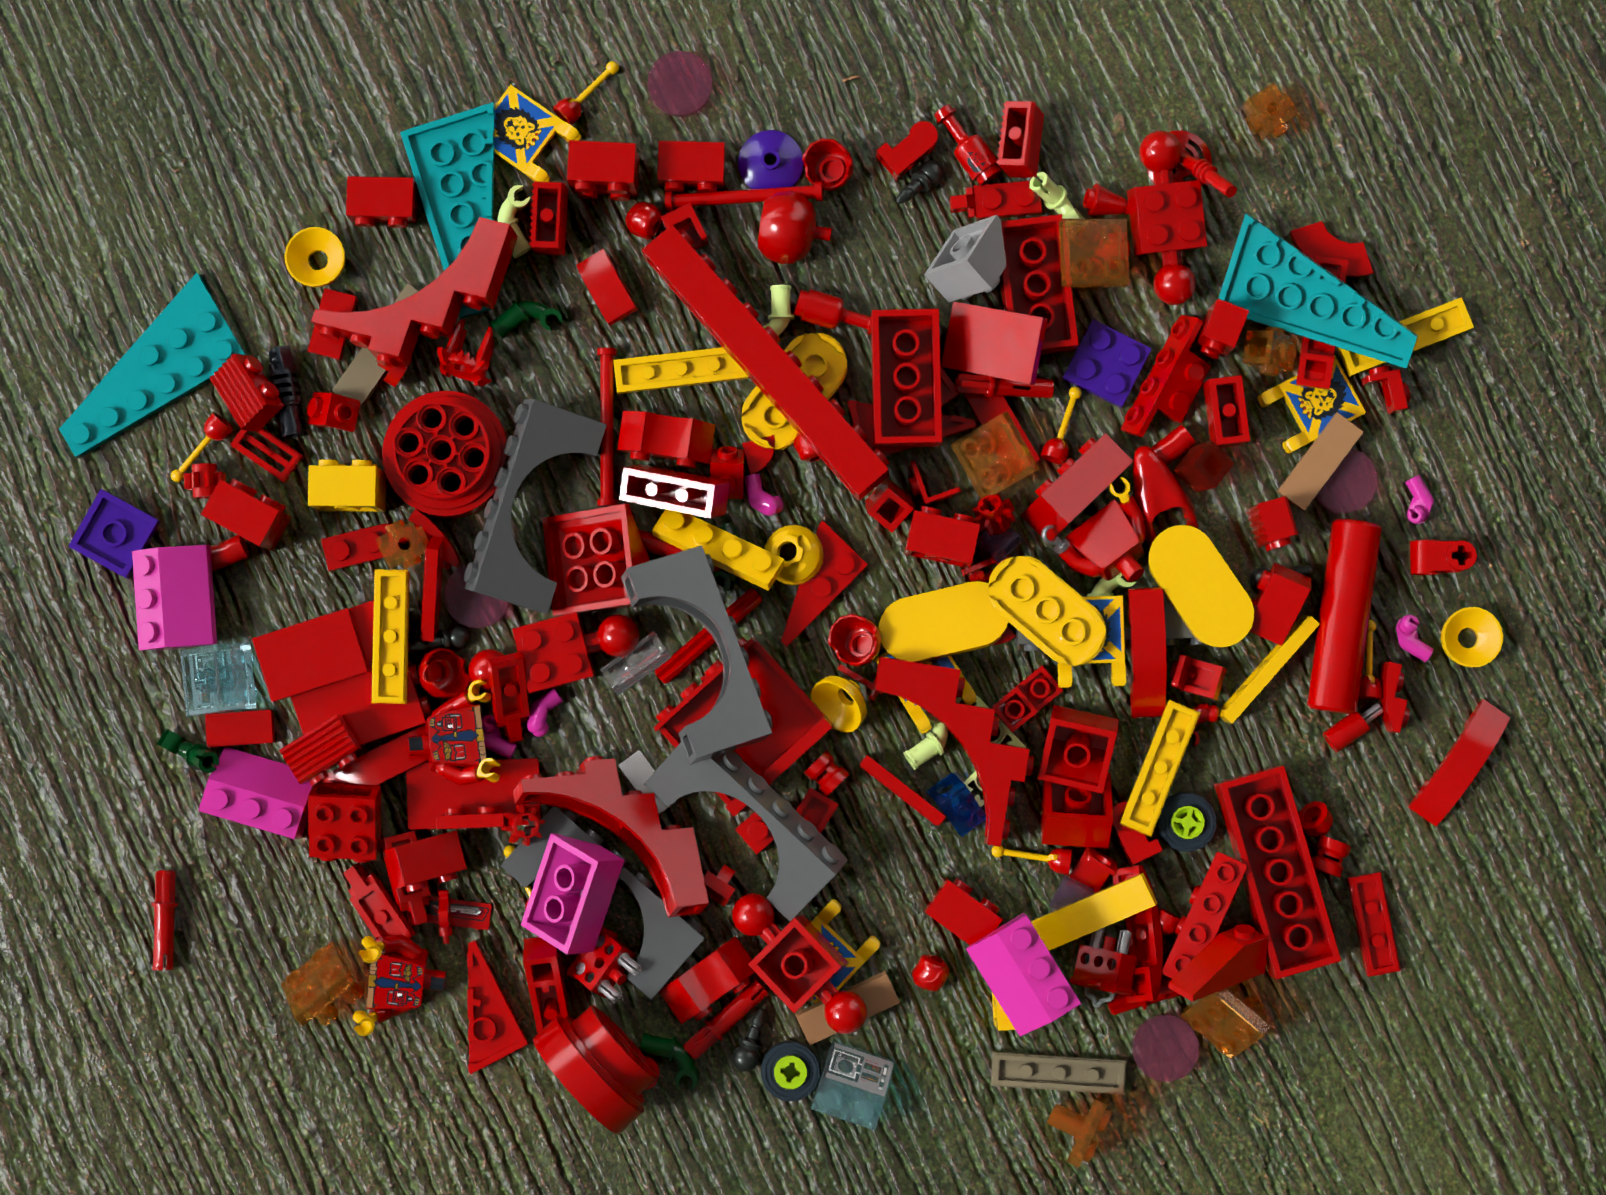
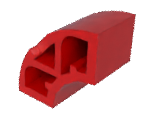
[617,411,715,468]
[659,936,754,1024]

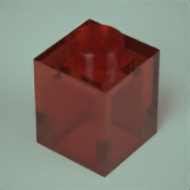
[1174,441,1234,492]

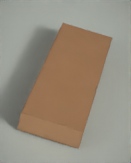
[1276,412,1363,512]
[795,971,900,1045]

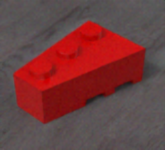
[1021,433,1134,540]

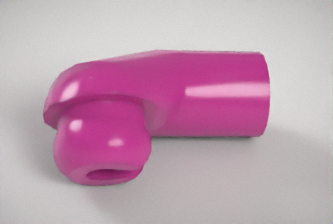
[744,474,784,516]
[1405,474,1434,524]
[1396,615,1434,662]
[526,688,563,737]
[481,715,517,759]

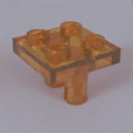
[1059,219,1130,288]
[950,412,1039,499]
[281,941,364,1026]
[1180,984,1271,1059]
[1047,1096,1113,1168]

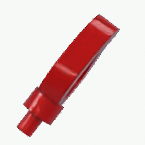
[438,890,452,944]

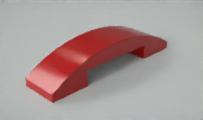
[1296,256,1349,390]
[1128,587,1167,718]
[1407,699,1510,827]
[322,725,429,785]
[1113,865,1163,1004]

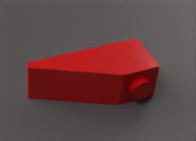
[1168,924,1268,1002]
[523,937,570,1034]

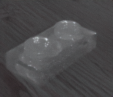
[600,631,672,696]

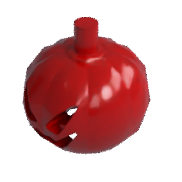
[758,191,832,264]

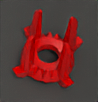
[437,319,494,387]

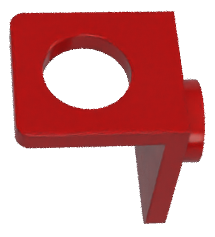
[908,461,961,506]
[1066,847,1117,896]

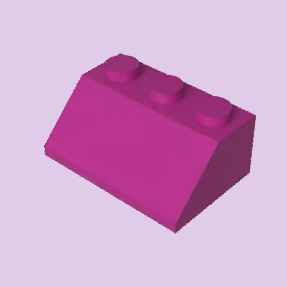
[132,545,217,651]
[198,747,312,839]
[521,833,624,955]
[965,913,1081,1036]

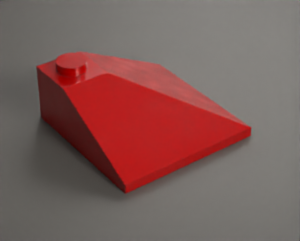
[542,504,650,616]

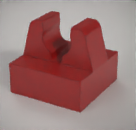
[704,864,736,907]

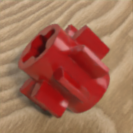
[184,463,226,499]
[973,494,1016,536]
[501,804,545,846]

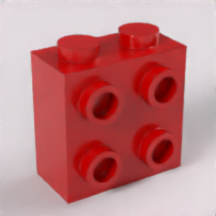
[308,783,381,863]

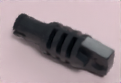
[268,346,303,439]

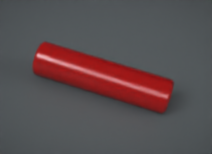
[1307,519,1382,715]

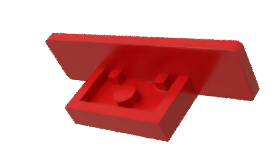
[1121,315,1211,437]
[1162,852,1248,978]

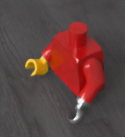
[1041,477,1146,583]

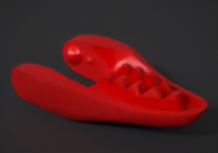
[1133,446,1198,547]

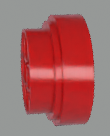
[382,391,508,519]
[533,1005,658,1135]

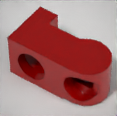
[876,121,938,181]
[1112,802,1163,865]

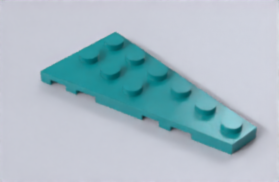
[400,102,495,319]
[1218,213,1418,369]
[59,272,247,458]

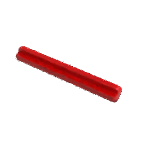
[655,588,762,684]

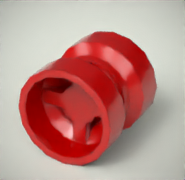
[803,750,849,796]
[1311,835,1352,878]

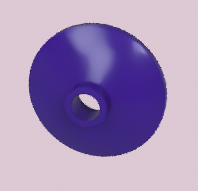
[738,130,803,189]

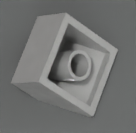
[924,215,1007,302]

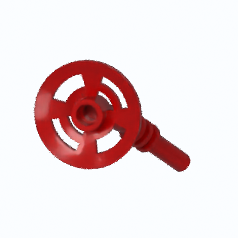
[1147,130,1237,198]

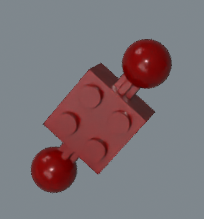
[1127,130,1207,305]
[468,612,640,694]
[732,893,867,1034]

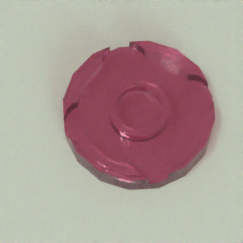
[647,51,713,118]
[1315,448,1377,514]
[445,564,510,628]
[1132,1014,1199,1082]

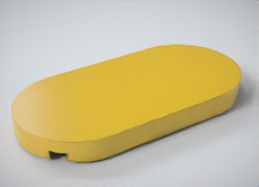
[741,333,847,450]
[1148,525,1254,647]
[988,556,1106,666]
[879,581,1009,663]

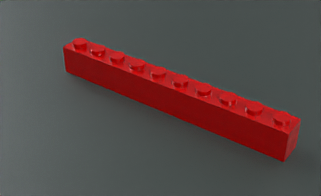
[642,225,890,501]

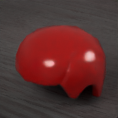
[802,138,854,191]
[828,614,881,667]
[418,648,471,698]

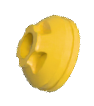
[285,227,346,287]
[764,525,824,585]
[1441,607,1503,668]
[811,676,867,733]

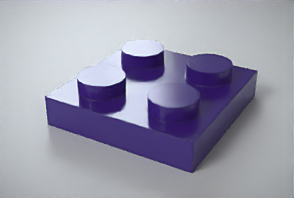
[1062,319,1152,408]
[68,489,161,579]

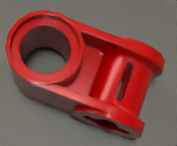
[1409,540,1477,575]

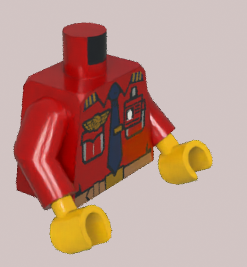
[407,680,500,786]
[353,934,446,1036]

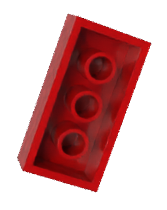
[999,214,1079,355]
[871,308,942,448]

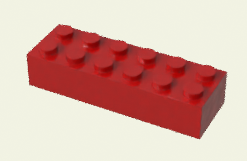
[1214,765,1341,979]

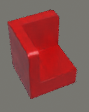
[661,203,709,250]

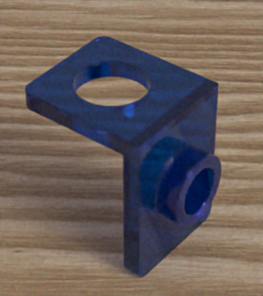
[927,773,986,837]

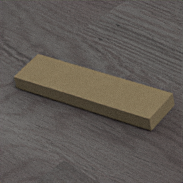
[332,283,418,411]
[990,1051,1127,1095]

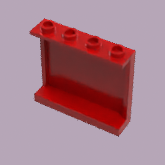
[291,600,433,746]
[653,637,834,817]

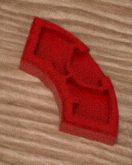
[1289,221,1373,278]

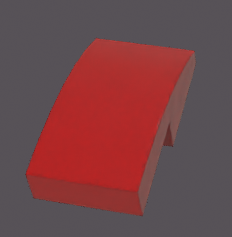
[576,248,638,326]
[408,509,463,570]
[1379,662,1410,733]
[991,665,1063,733]

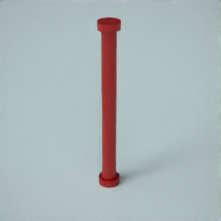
[665,181,824,211]
[597,348,617,507]

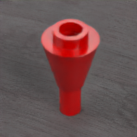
[1083,183,1130,216]

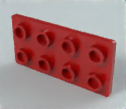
[406,758,541,830]

